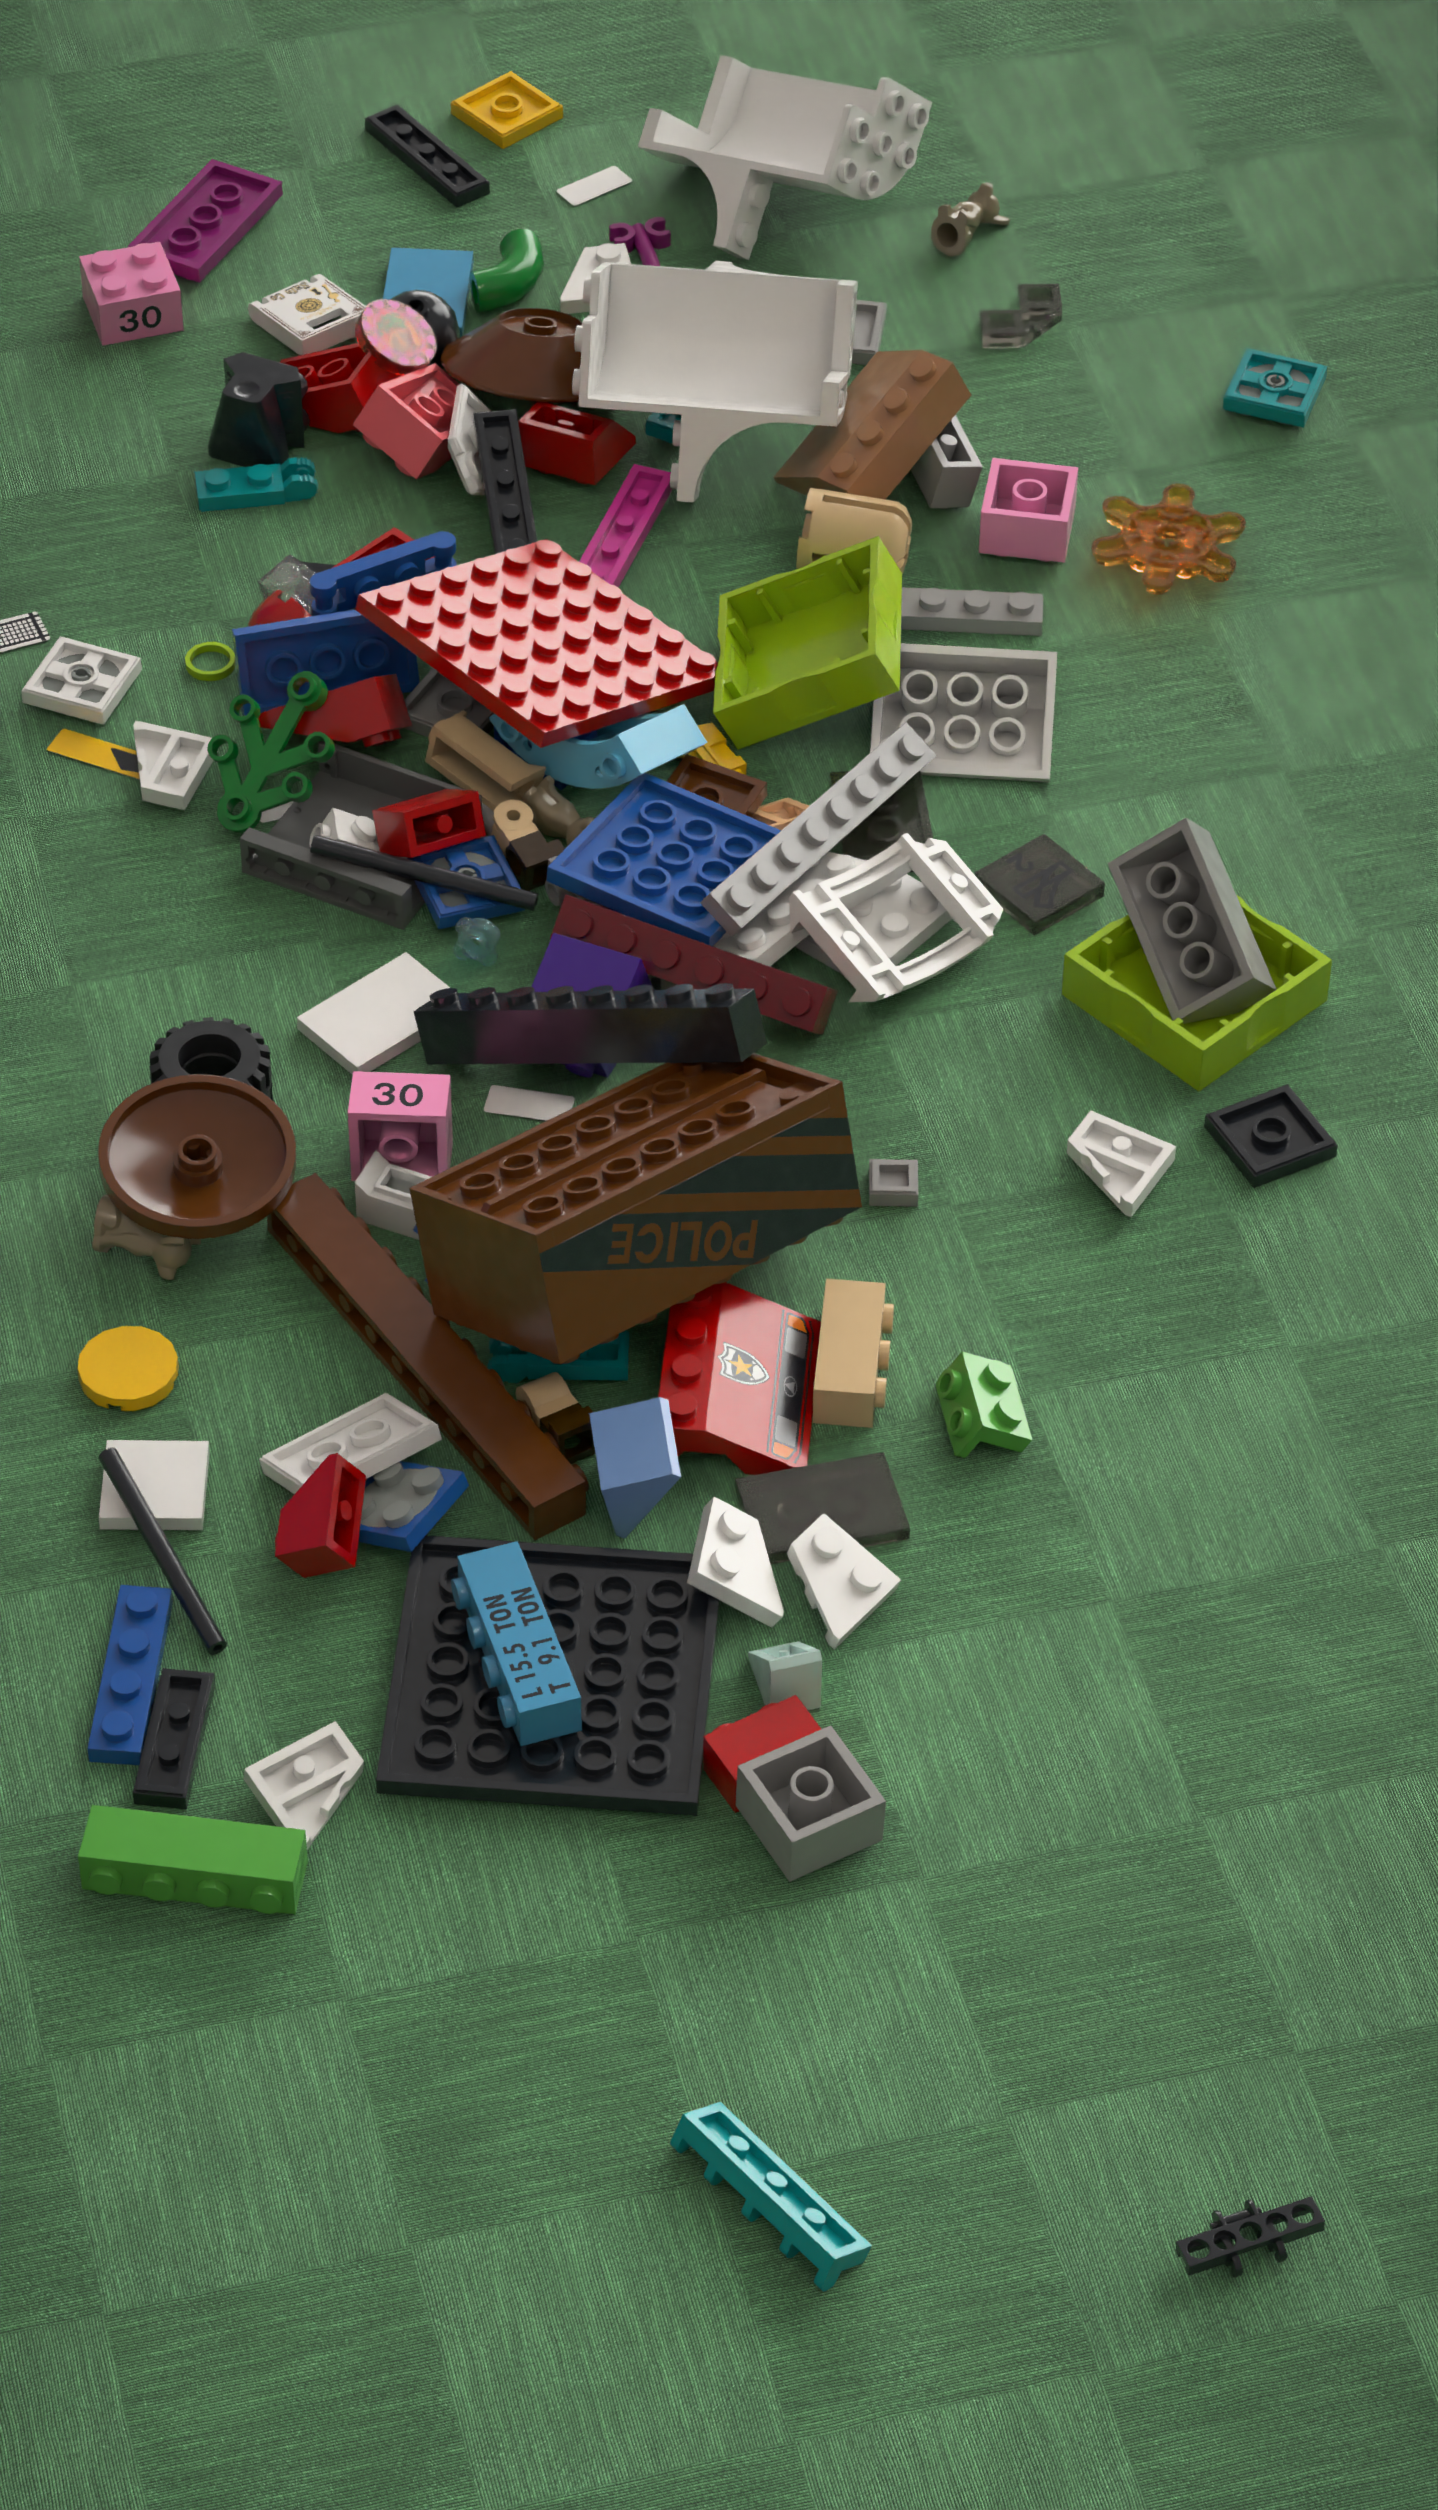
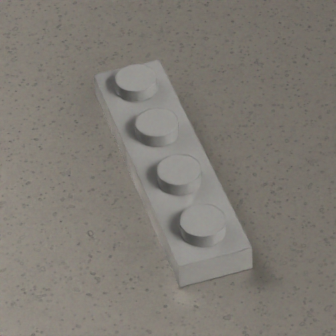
[901,587,1043,636]

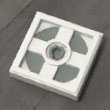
[21,636,142,725]

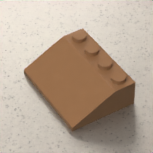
[773,350,971,500]

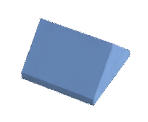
[589,1397,681,1538]

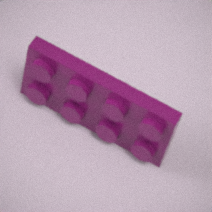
[128,159,283,283]

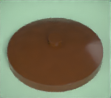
[98,1074,296,1239]

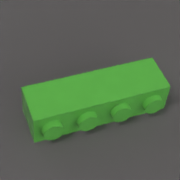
[78,1805,308,1915]

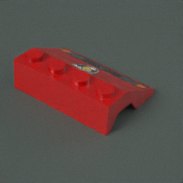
[658,1282,821,1479]

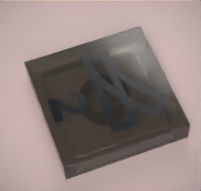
[975,834,1105,936]

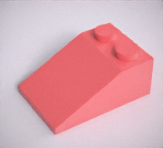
[353,363,491,479]

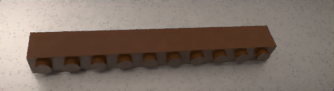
[267,1173,589,1541]

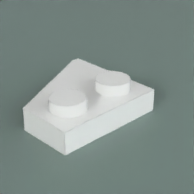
[1067,1110,1176,1217]
[687,1497,784,1628]

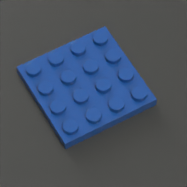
[546,773,781,946]

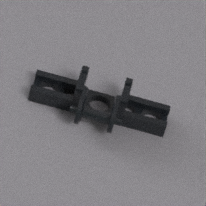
[1175,2196,1325,2278]

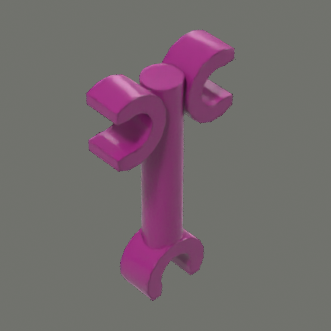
[609,217,671,266]

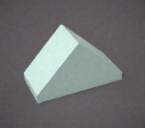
[748,1641,822,1710]

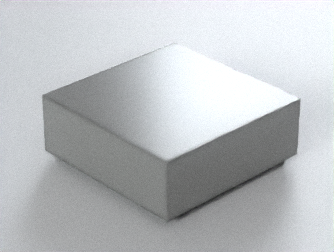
[869,1159,918,1207]

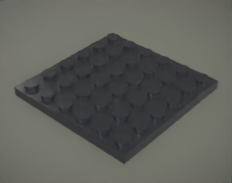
[376,1535,720,1816]

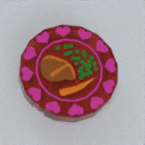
[355,299,437,375]

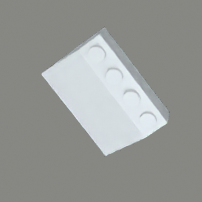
[870,643,1057,782]

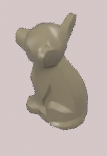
[931,182,1010,256]
[521,775,595,846]
[92,1194,201,1280]

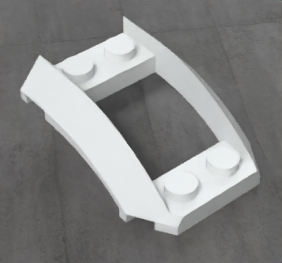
[789,833,1003,1002]

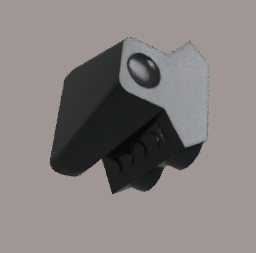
[208,352,310,467]

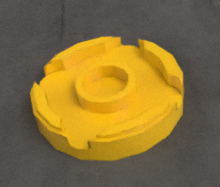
[77,1326,179,1411]

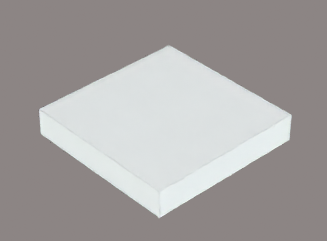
[99,1440,210,1530]

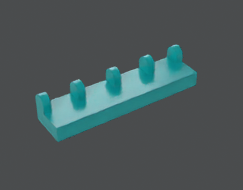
[670,2102,872,2292]

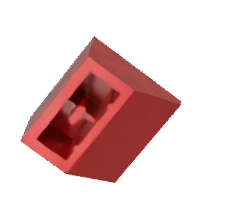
[518,402,636,485]

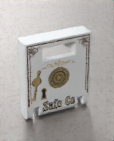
[248,274,374,355]

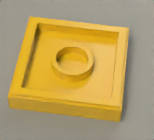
[451,71,563,149]

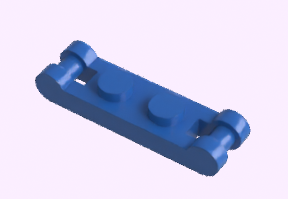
[310,531,457,616]

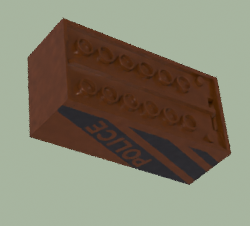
[409,1053,862,1364]

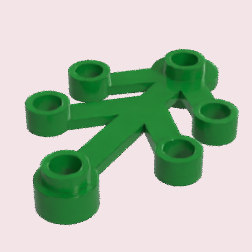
[207,671,335,833]

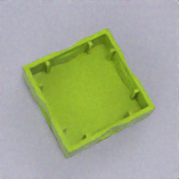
[713,536,902,750]
[1062,895,1332,1091]

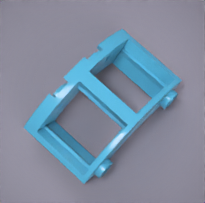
[489,704,708,789]

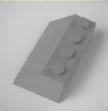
[1107,818,1276,1024]

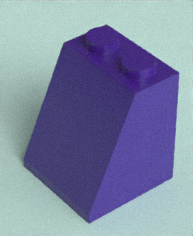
[531,933,654,1078]

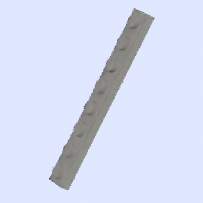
[700,722,936,937]

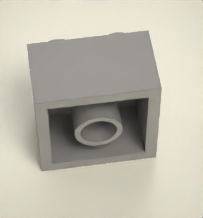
[736,1725,886,1882]

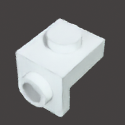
[309,808,380,852]

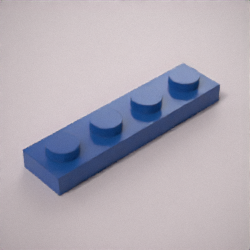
[87,1585,173,1765]

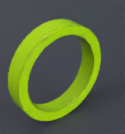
[185,642,236,681]

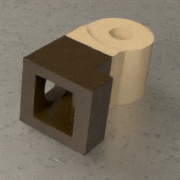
[491,799,565,891]
[516,1372,595,1464]

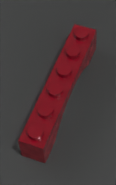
[550,894,838,1035]

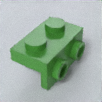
[936,1351,1032,1458]

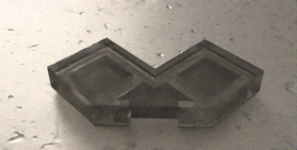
[979,283,1062,348]

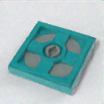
[1222,348,1328,428]

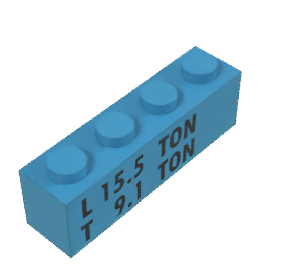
[451,1541,582,1746]

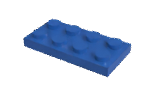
[232,609,420,716]

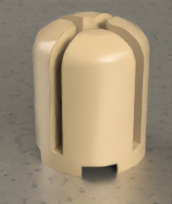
[796,488,912,574]

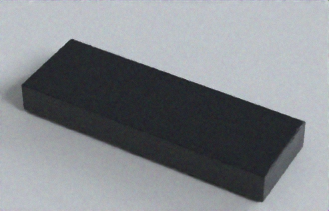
[133,1668,216,1810]

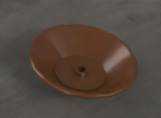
[440,308,582,403]

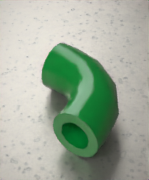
[470,229,544,313]

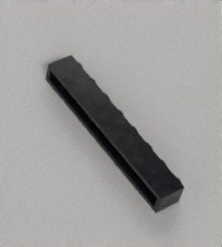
[413,983,767,1065]

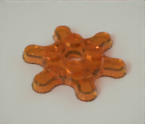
[1091,483,1246,595]

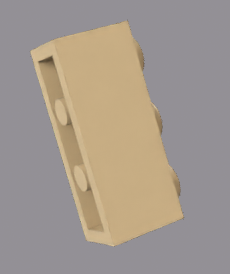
[812,1279,894,1428]

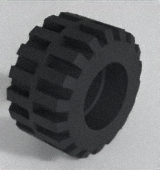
[149,1017,273,1100]

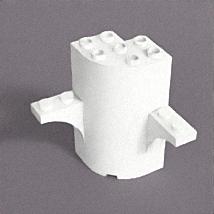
[638,55,932,260]
[572,261,858,502]

